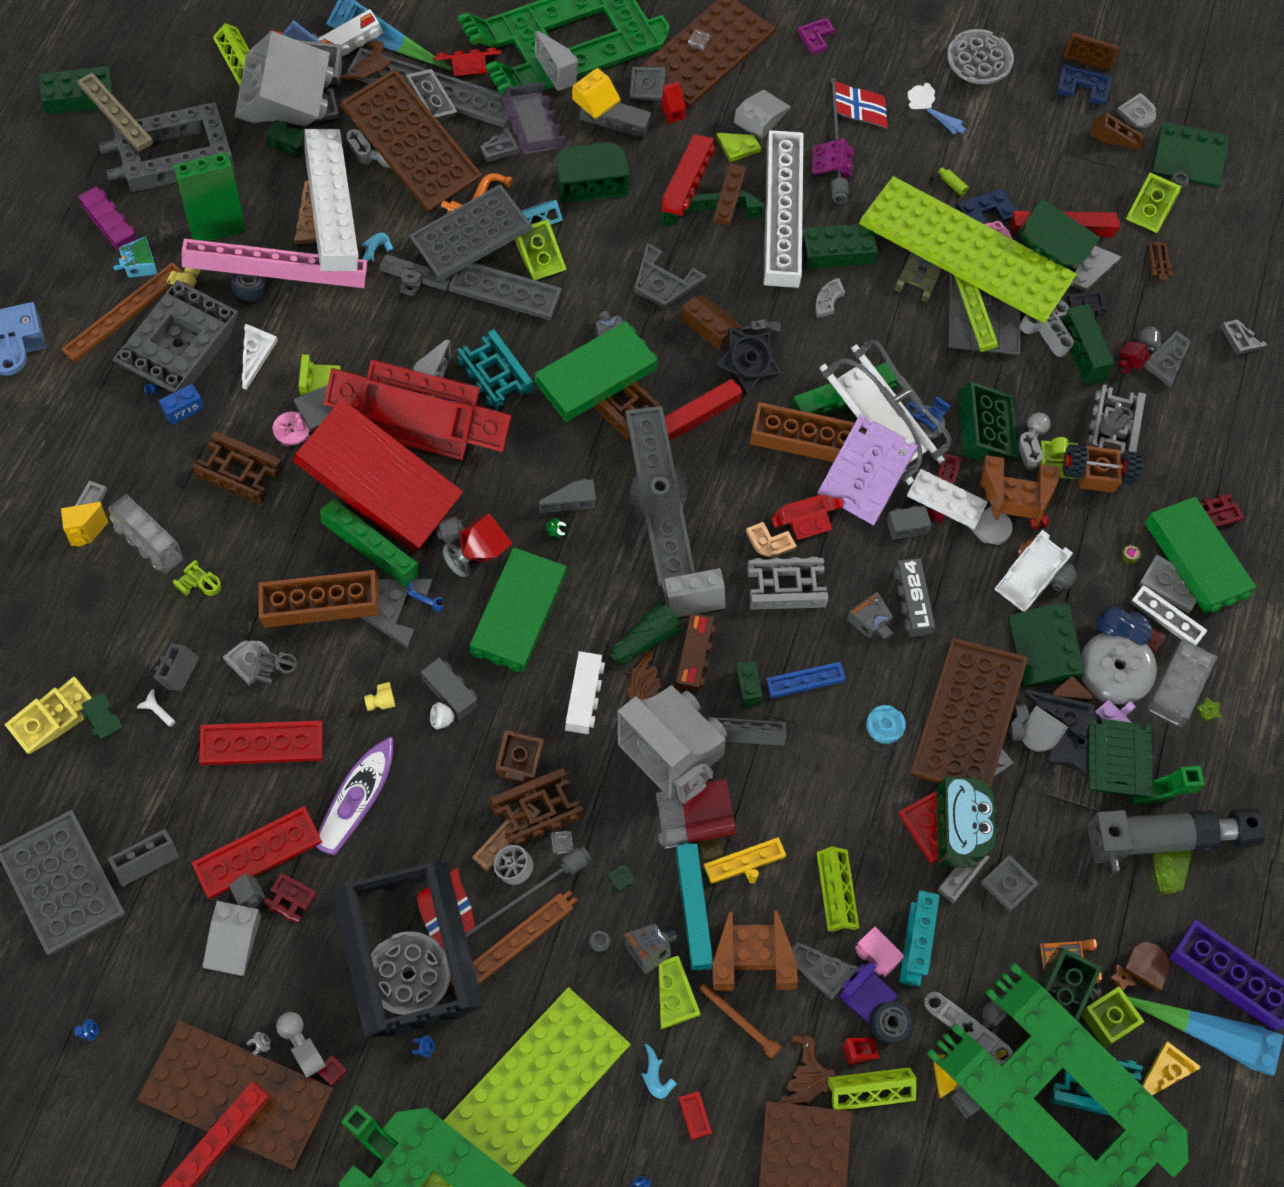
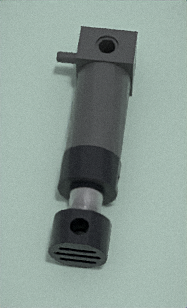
[1087,808,1265,873]

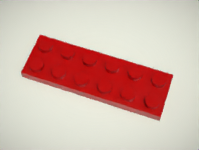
[199,721,323,765]
[191,806,323,900]

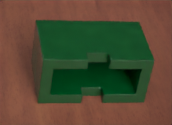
[265,120,305,158]
[734,661,762,708]
[80,692,123,741]

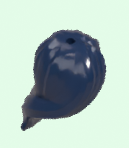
[1096,607,1152,644]

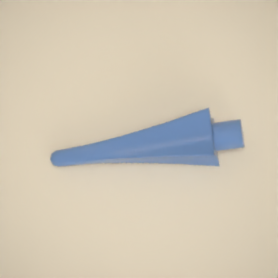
[927,108,966,135]

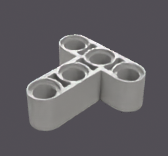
[1020,300,1074,357]

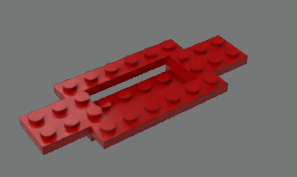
[323,359,512,460]

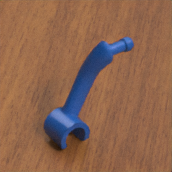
[144,384,160,397]
[407,583,444,612]

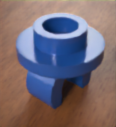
[74,1019,99,1041]
[412,1035,435,1057]
[630,1176,652,1187]

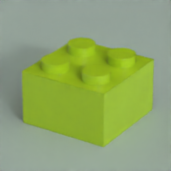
[1081,986,1144,1049]

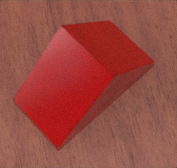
[842,1038,879,1066]

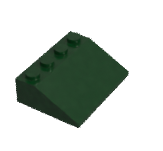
[1152,121,1229,187]
[957,382,1020,460]
[1008,603,1085,687]

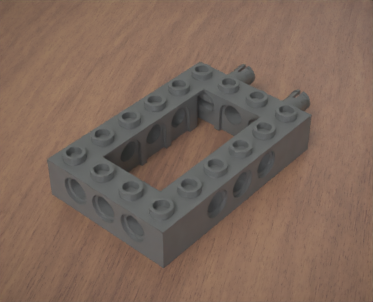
[99,102,235,193]

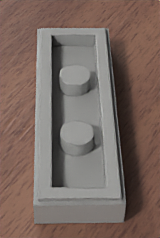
[937,855,989,903]

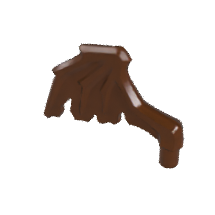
[339,40,392,80]
[626,650,662,700]
[779,1034,837,1106]

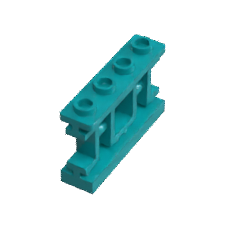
[456,329,533,411]
[899,891,939,987]
[1049,1057,1143,1116]

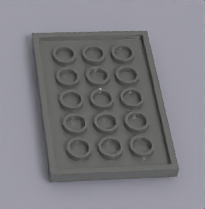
[409,184,533,281]
[0,810,126,957]

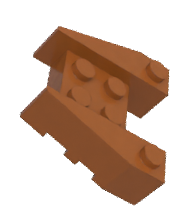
[980,455,1059,526]
[713,911,798,991]

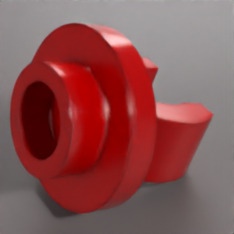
[1030,513,1049,530]

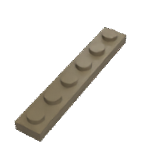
[77,73,153,152]

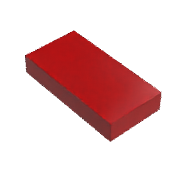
[678,1091,712,1140]

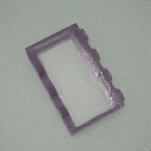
[502,82,566,155]

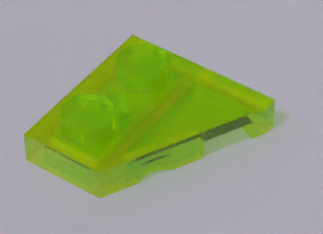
[1152,851,1192,894]

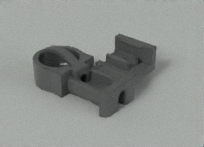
[740,319,781,336]
[253,646,297,684]

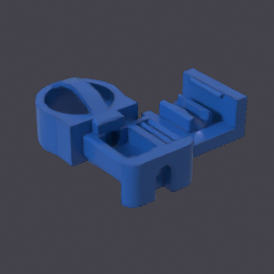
[906,397,950,433]

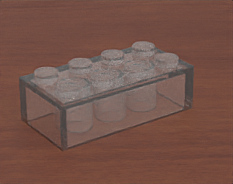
[108,494,183,574]
[1146,639,1217,727]

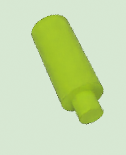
[938,167,969,196]

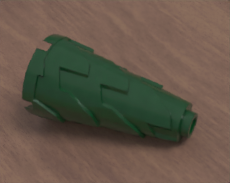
[610,600,683,664]

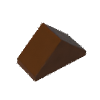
[1052,676,1092,703]

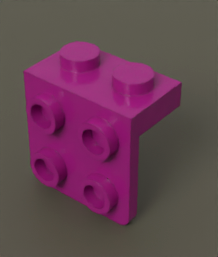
[812,138,854,179]

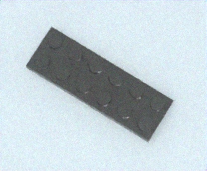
[449,263,562,321]

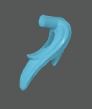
[361,233,394,263]
[641,1044,677,1099]

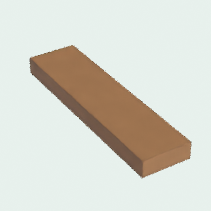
[472,803,541,872]

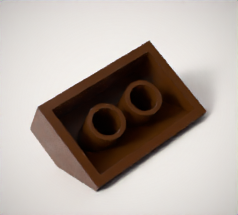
[1063,31,1120,71]
[680,296,743,351]

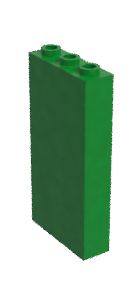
[173,152,246,241]
[535,321,658,422]
[1144,497,1256,614]
[470,547,567,672]

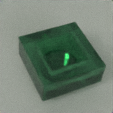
[608,864,636,893]

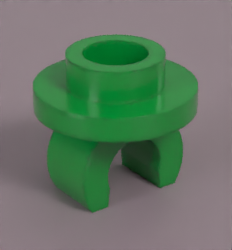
[546,518,566,538]

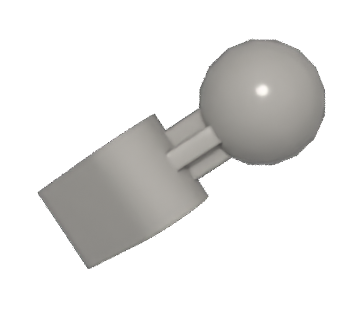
[347,129,391,168]
[1018,412,1051,471]
[276,1012,326,1078]

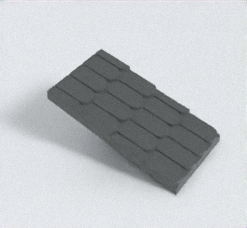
[948,273,1020,355]

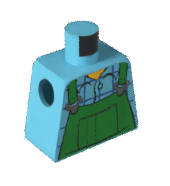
[111,237,157,278]

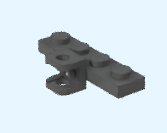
[380,255,453,296]

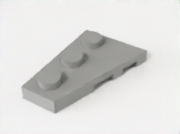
[1070,246,1121,292]

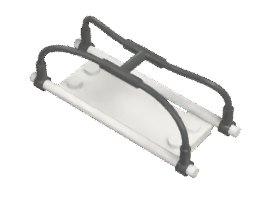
[820,340,951,485]

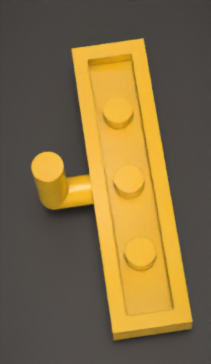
[703,837,786,885]

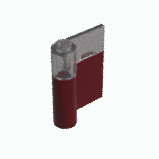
[656,779,737,849]

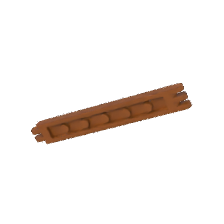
[449,891,578,993]

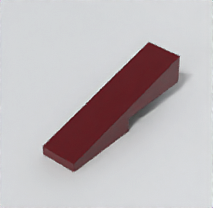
[927,453,962,524]

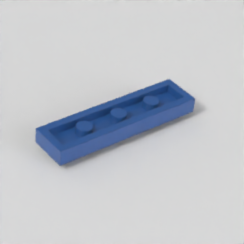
[765,662,846,699]

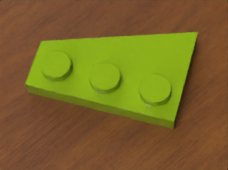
[658,956,701,1030]

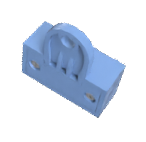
[0,302,47,376]

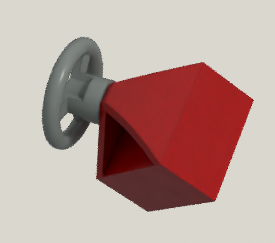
[443,513,513,577]

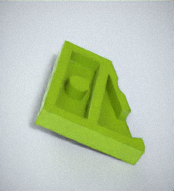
[716,133,761,162]

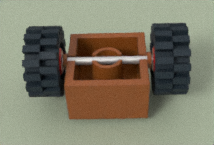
[1062,444,1144,493]

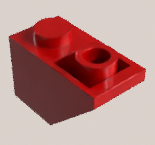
[661,82,686,124]

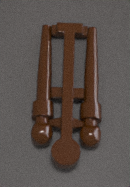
[1149,242,1173,282]

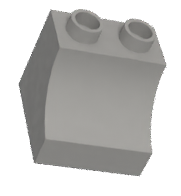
[234,31,333,127]
[618,685,727,799]

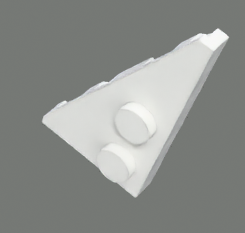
[242,324,278,390]

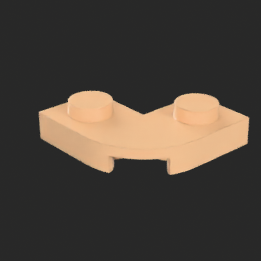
[746,522,797,558]

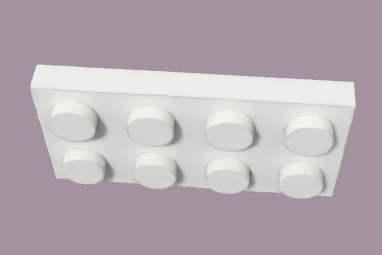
[907,469,987,529]

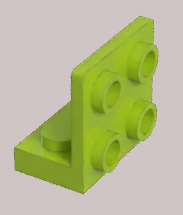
[299,355,341,396]

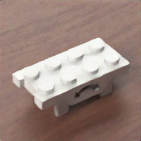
[994,530,1073,612]

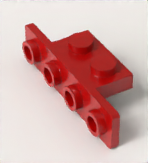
[432,48,501,76]

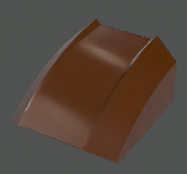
[495,729,545,784]

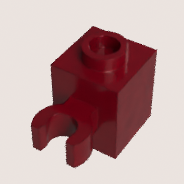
[1118,341,1150,374]

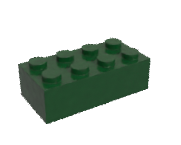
[39,66,115,115]
[802,224,878,269]
[1062,304,1114,387]

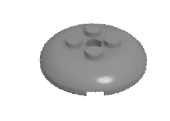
[947,29,1014,85]
[1081,632,1157,705]
[371,932,451,1015]

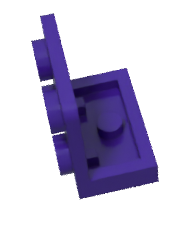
[839,962,897,1024]

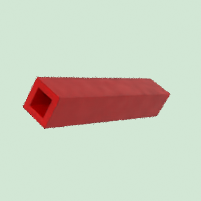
[1010,211,1120,237]
[664,379,742,442]

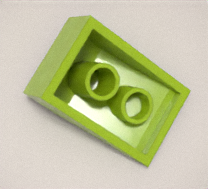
[1126,173,1181,233]
[515,219,567,281]

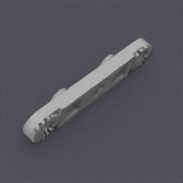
[924,992,1013,1065]

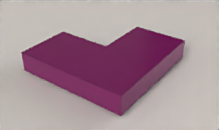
[798,18,835,55]

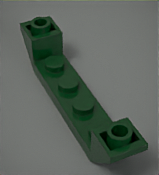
[660,190,764,226]

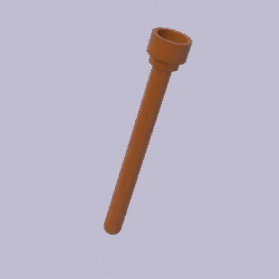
[699,984,782,1059]

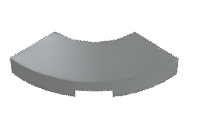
[815,278,845,318]

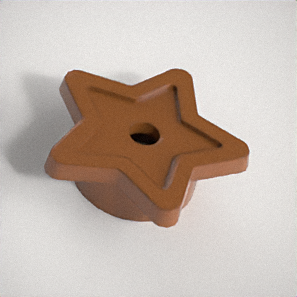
[1110,965,1136,991]

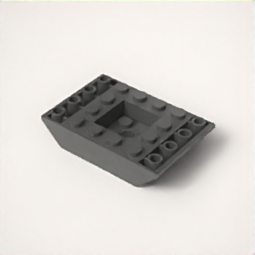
[113,280,238,393]

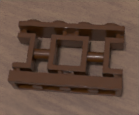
[593,382,661,441]
[192,431,283,504]
[489,768,584,846]

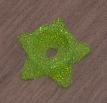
[1197,697,1221,721]

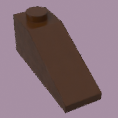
[1091,113,1143,150]

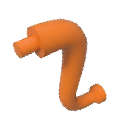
[441,173,513,214]

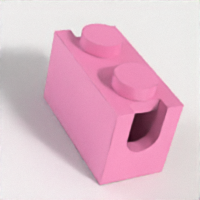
[855,927,905,978]

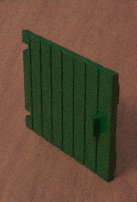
[1088,717,1153,799]

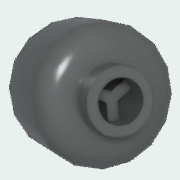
[1137,327,1161,354]
[436,516,465,544]
[1050,563,1077,592]

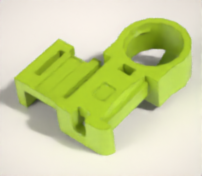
[173,560,221,596]

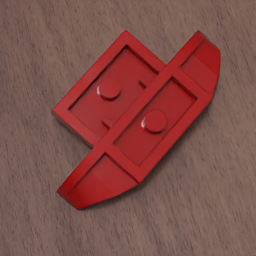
[772,495,844,541]

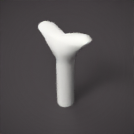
[136,689,175,727]

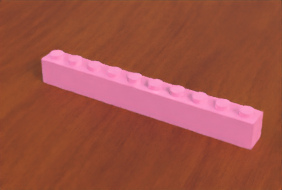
[182,239,367,288]

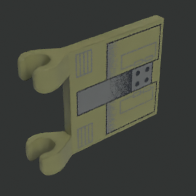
[895,253,942,302]

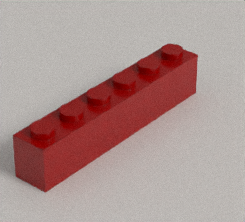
[662,134,715,216]
[161,1082,273,1187]

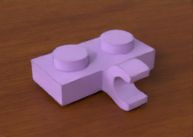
[1094,700,1136,722]

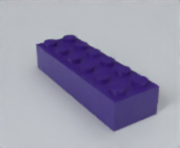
[1168,920,1284,1032]

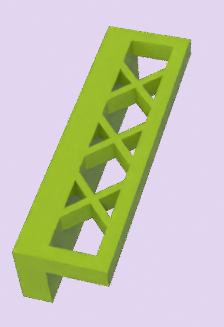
[213,23,250,86]
[817,847,859,932]
[828,1067,916,1110]

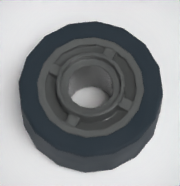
[231,273,266,302]
[869,1001,912,1043]

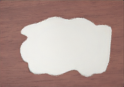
[908,83,935,109]

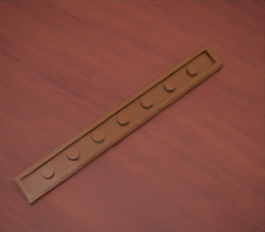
[61,262,183,363]

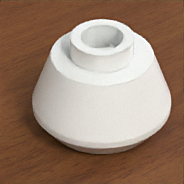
[430,702,454,729]

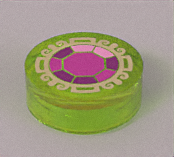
[1121,544,1141,564]

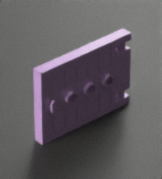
[817,414,919,525]

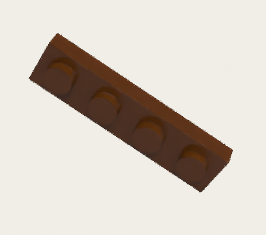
[713,163,747,226]

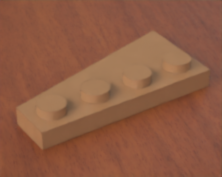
[294,181,317,245]

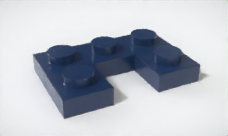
[1056,64,1112,106]
[957,188,1017,224]

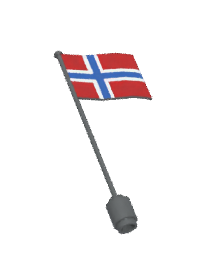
[830,78,888,204]
[417,846,591,951]

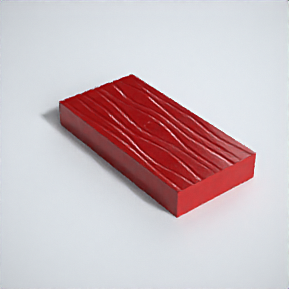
[293,399,463,554]

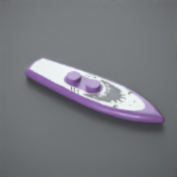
[316,737,393,855]

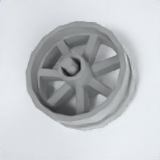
[493,845,534,885]

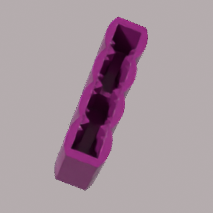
[78,186,136,251]

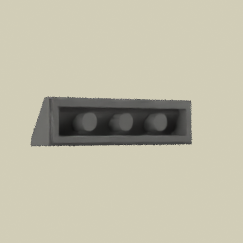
[707,717,787,746]

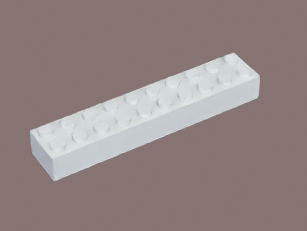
[304,129,358,271]
[764,130,803,288]

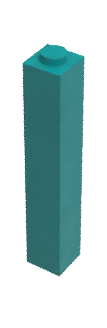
[676,842,713,971]

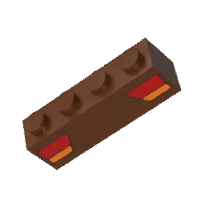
[675,613,716,694]

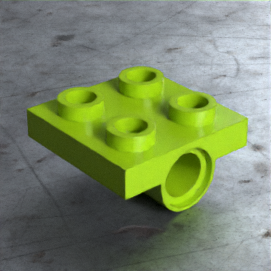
[1040,437,1078,479]

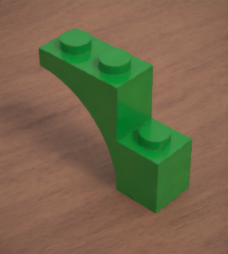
[1131,766,1205,805]
[341,1104,398,1162]

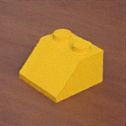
[572,68,620,119]
[61,502,108,546]

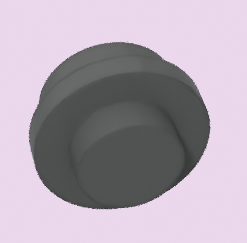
[1171,172,1189,189]
[589,931,610,952]

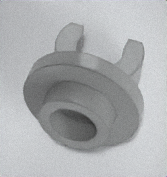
[247,1032,271,1055]

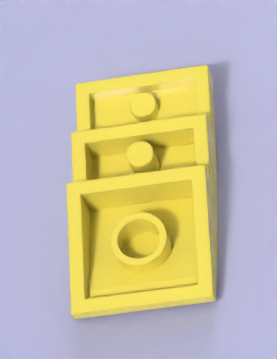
[4,677,92,754]

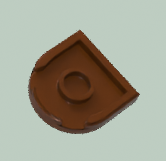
[1123,942,1170,992]

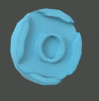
[866,705,906,744]

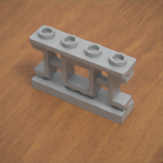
[1086,384,1146,455]
[747,556,828,610]

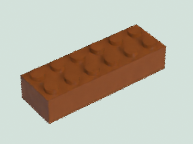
[749,402,866,462]
[259,570,380,628]

